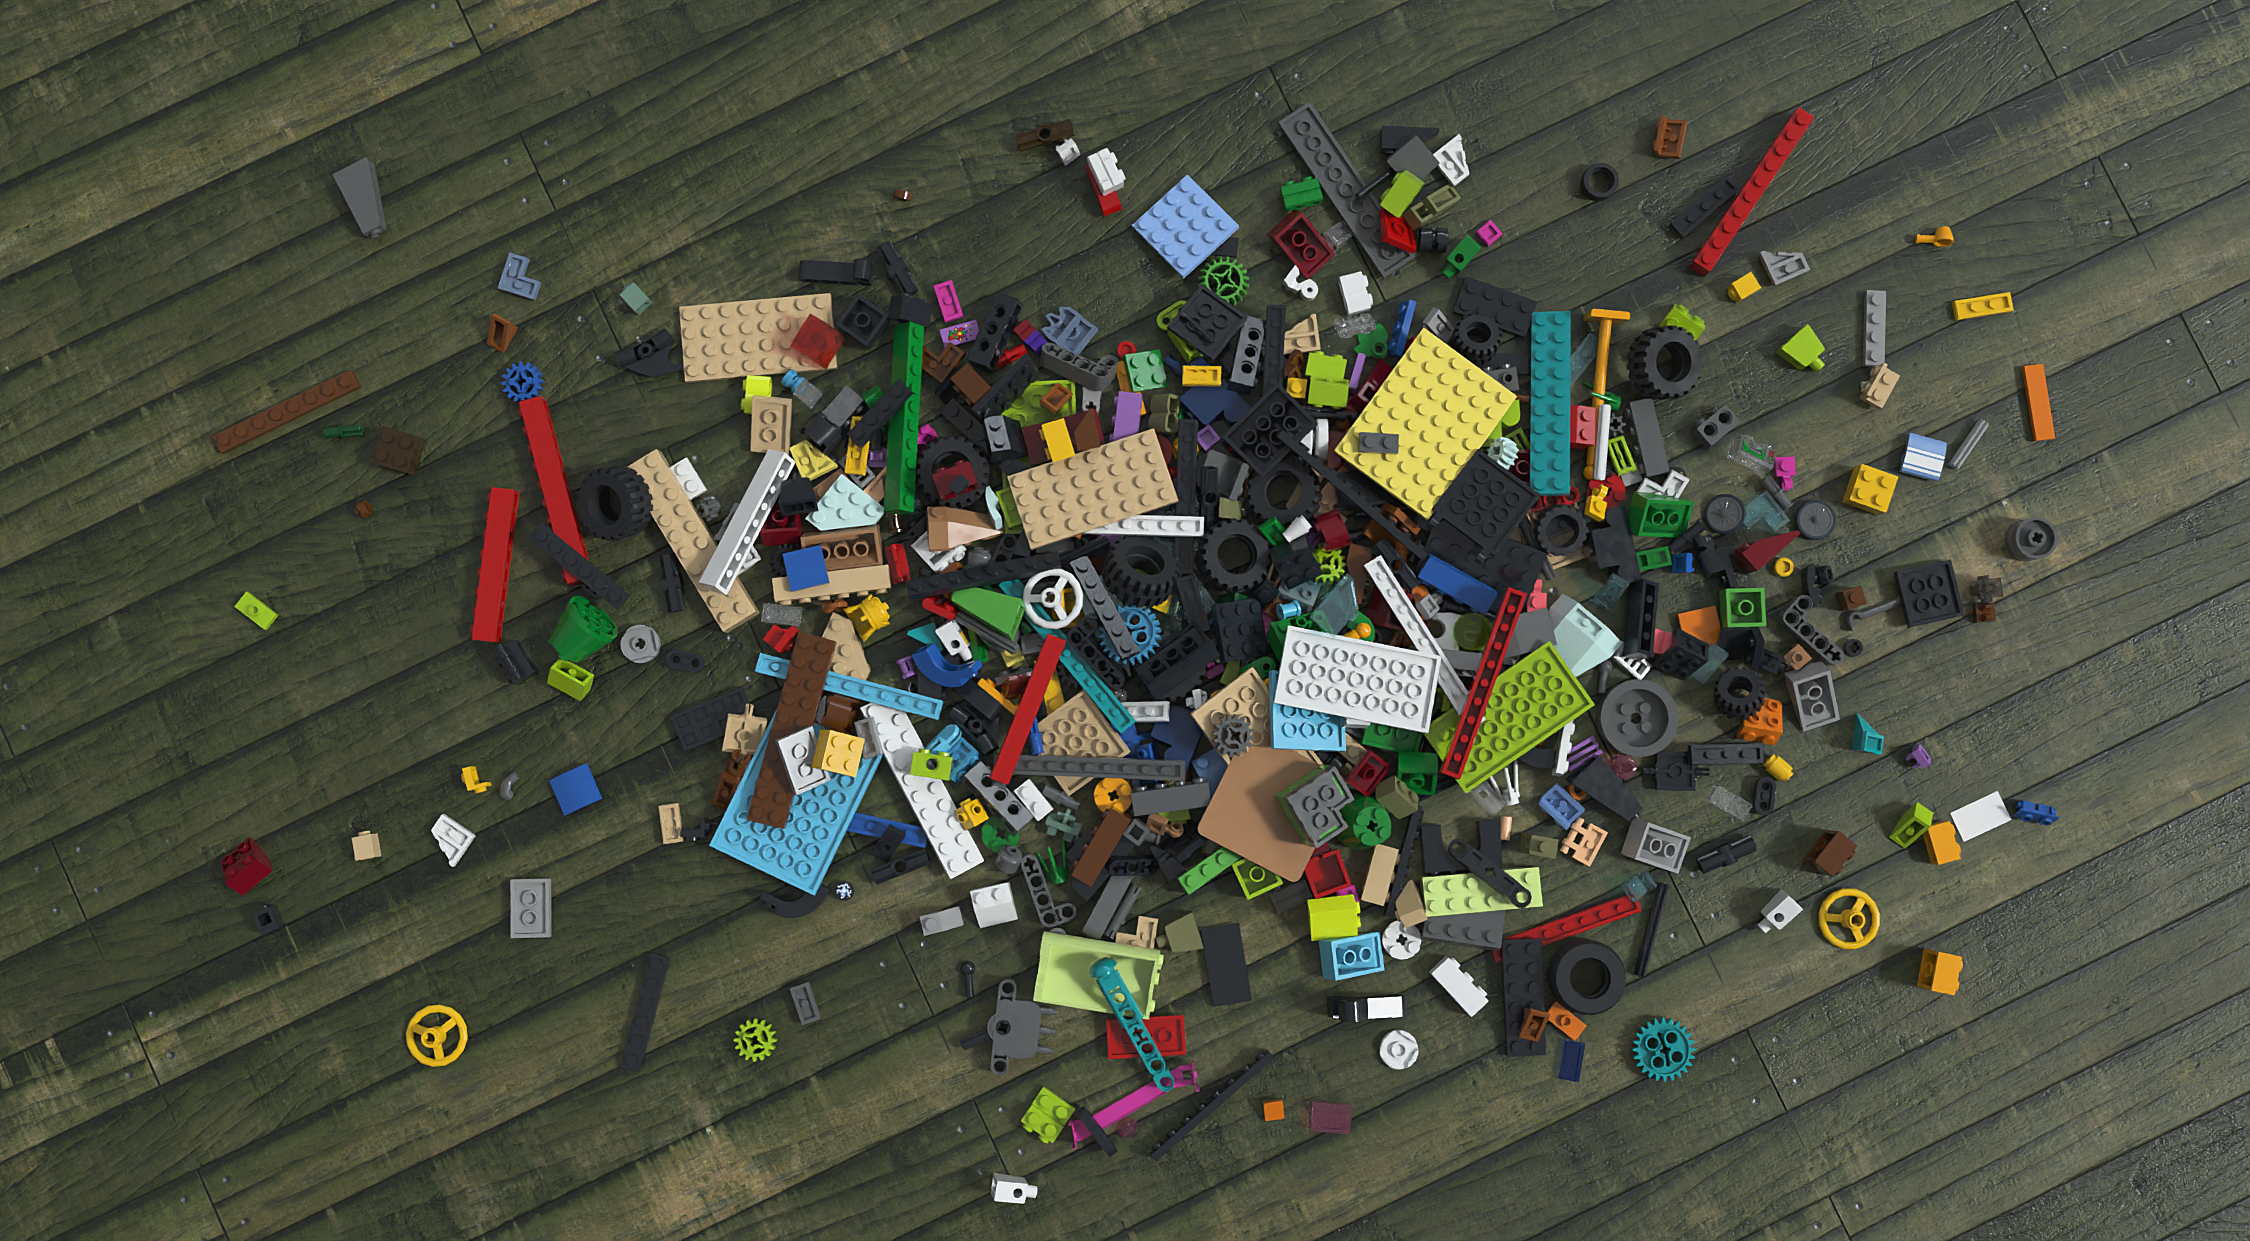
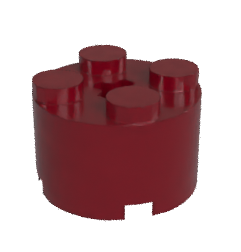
[1313,508,1352,552]

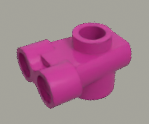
[917,423,938,453]

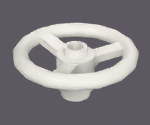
[1023,569,1083,629]

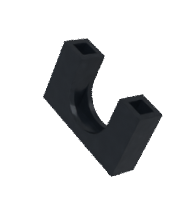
[1419,819,1503,876]

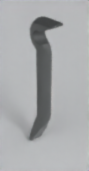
[1846,595,1901,631]

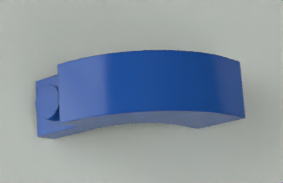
[911,642,983,687]

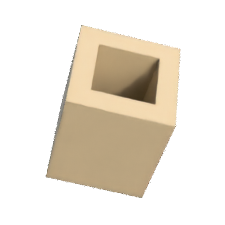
[352,831,381,861]

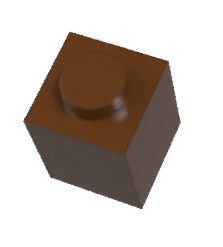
[1835,586,1867,611]

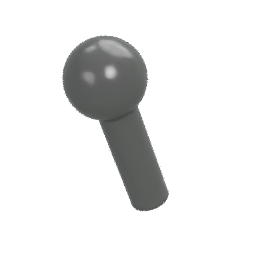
[1597,659,1612,695]

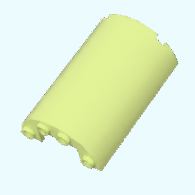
[1033,931,1164,1020]

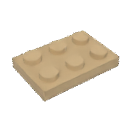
[751,395,792,456]

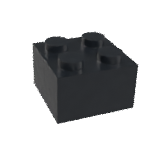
[836,294,891,350]
[1269,534,1323,590]

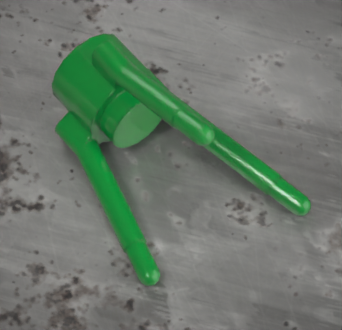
[1583,381,1621,412]
[1036,835,1069,885]

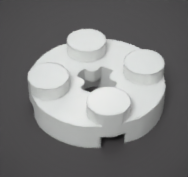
[1382,920,1421,959]

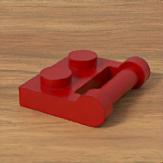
[922,594,961,621]

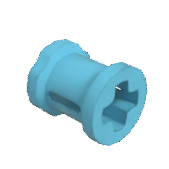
[1276,600,1301,620]

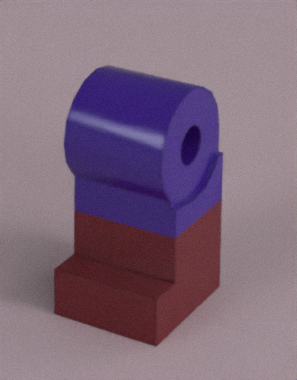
[1014,318,1048,356]

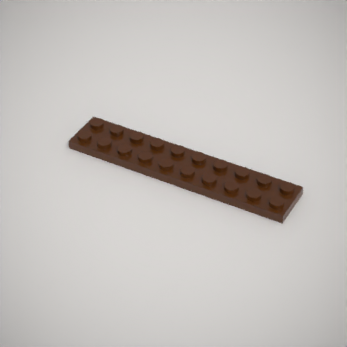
[747,632,837,829]

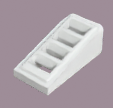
[1610,641,1652,679]

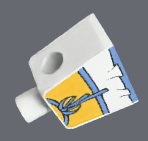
[935,619,972,662]

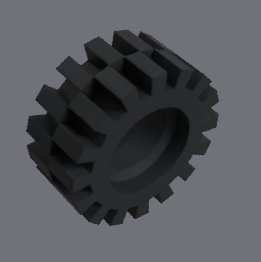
[769,544,800,577]

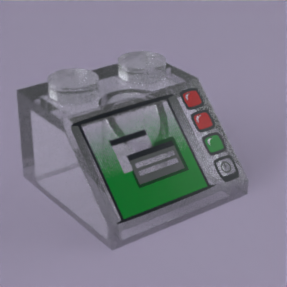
[1726,434,1776,475]

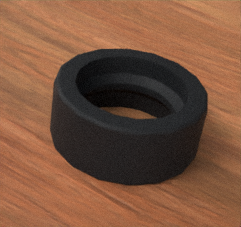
[1580,162,1619,201]

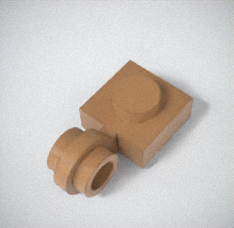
[1146,814,1184,838]

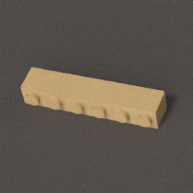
[772,565,892,606]

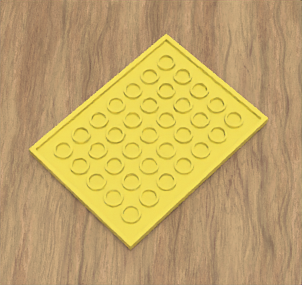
[1333,328,1517,520]

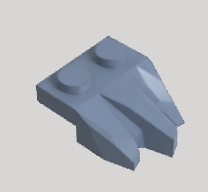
[1041,307,1098,355]

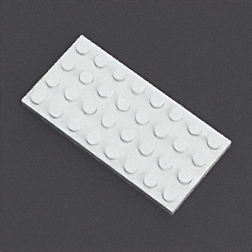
[1273,625,1442,734]

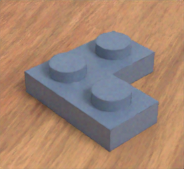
[498,252,541,301]

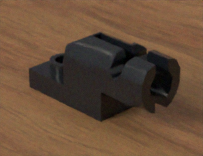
[1693,533,1738,589]

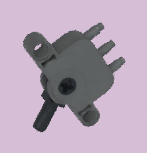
[960,978,1057,1076]

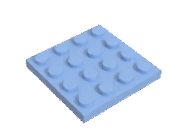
[1132,175,1239,279]

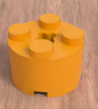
[1094,778,1132,812]

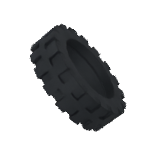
[1533,504,1588,557]

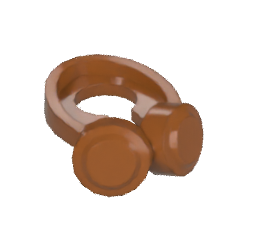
[821,599,848,613]

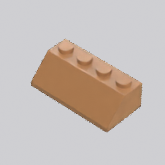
[800,524,883,572]

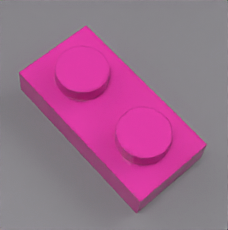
[934,280,964,323]

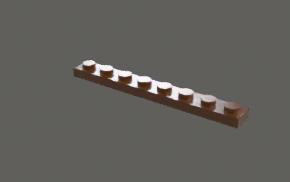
[213,370,362,454]

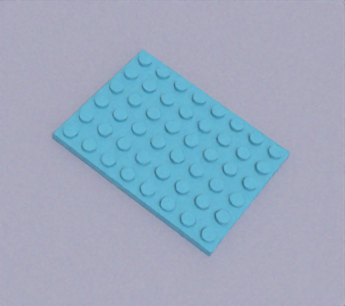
[709,709,883,895]

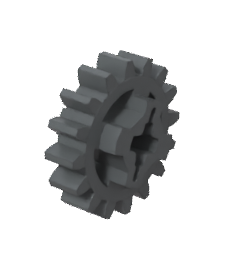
[1211,714,1255,757]

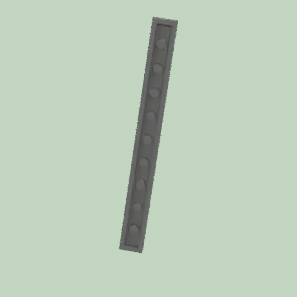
[994,753,1186,781]

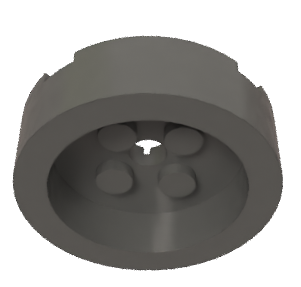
[1596,679,1678,757]

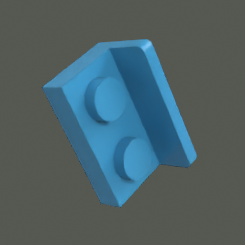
[936,736,983,784]

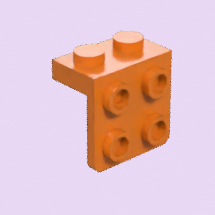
[1737,695,1783,745]

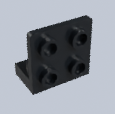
[1714,627,1765,671]
[1653,628,1709,680]

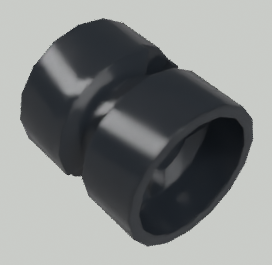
[1418,226,1448,253]
[1315,751,1346,770]

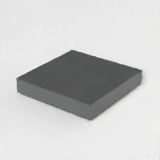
[1386,134,1440,180]

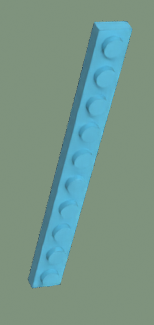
[755,653,943,720]

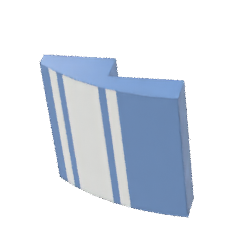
[1900,433,1947,482]

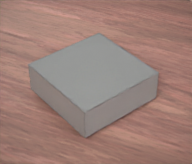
[1619,462,1643,487]

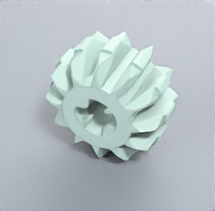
[1486,437,1519,470]

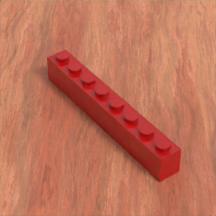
[470,487,520,643]

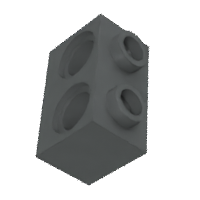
[1691,404,1740,449]

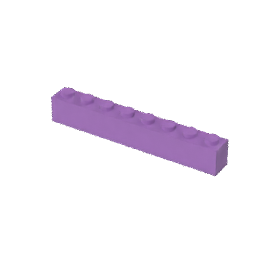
[1097,391,1143,546]

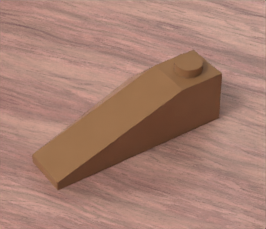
[926,507,1004,552]

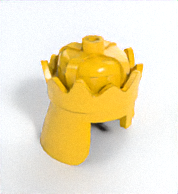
[843,594,890,642]

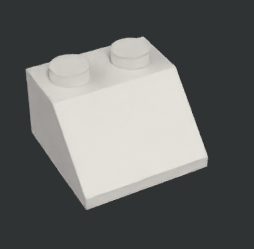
[970,881,1018,928]

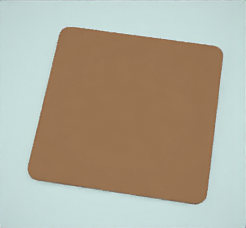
[1198,731,1346,882]

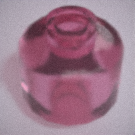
[1609,755,1637,780]

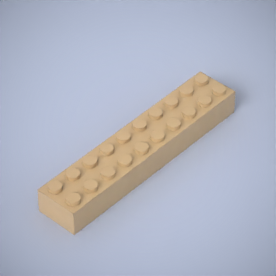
[628,449,760,633]

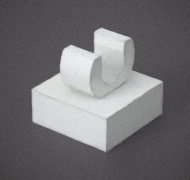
[1056,139,1081,166]
[1186,689,1208,709]

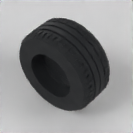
[1547,939,1626,1015]

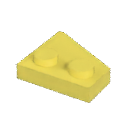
[789,440,838,481]

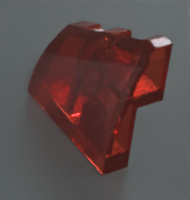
[1001,671,1032,699]

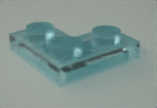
[1743,490,1790,533]

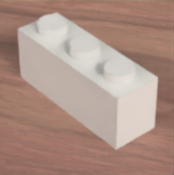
[1429,956,1488,1017]

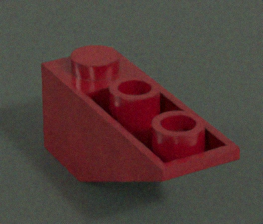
[1349,359,1393,412]

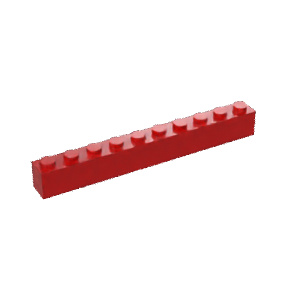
[1688,107,1815,277]
[518,396,590,586]
[1439,587,1527,780]

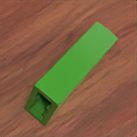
[951,587,1025,641]

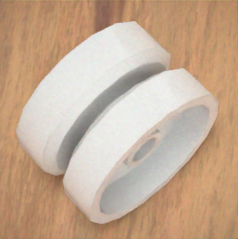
[1298,419,1328,461]

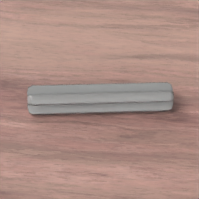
[1949,419,1989,469]

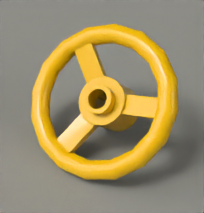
[1818,888,1880,949]
[406,1004,468,1067]

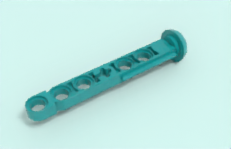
[1089,957,1174,1092]

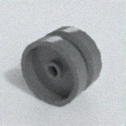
[2004,517,2058,562]

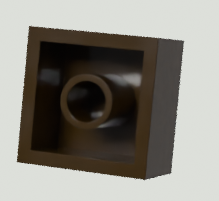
[371,426,426,476]

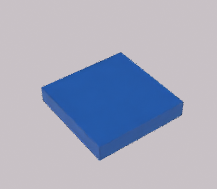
[783,545,830,592]

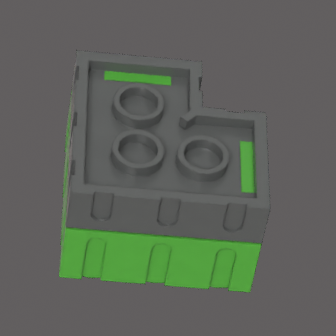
[1275,764,1355,848]

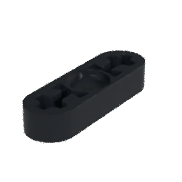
[1105,855,1159,876]
[1076,1106,1118,1157]

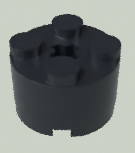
[799,411,843,456]

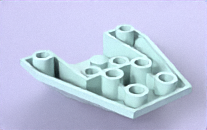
[1531,593,1623,677]

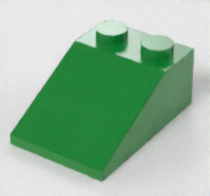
[1628,492,1694,537]

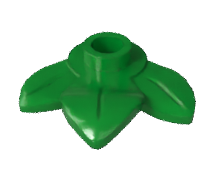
[1354,323,1388,359]

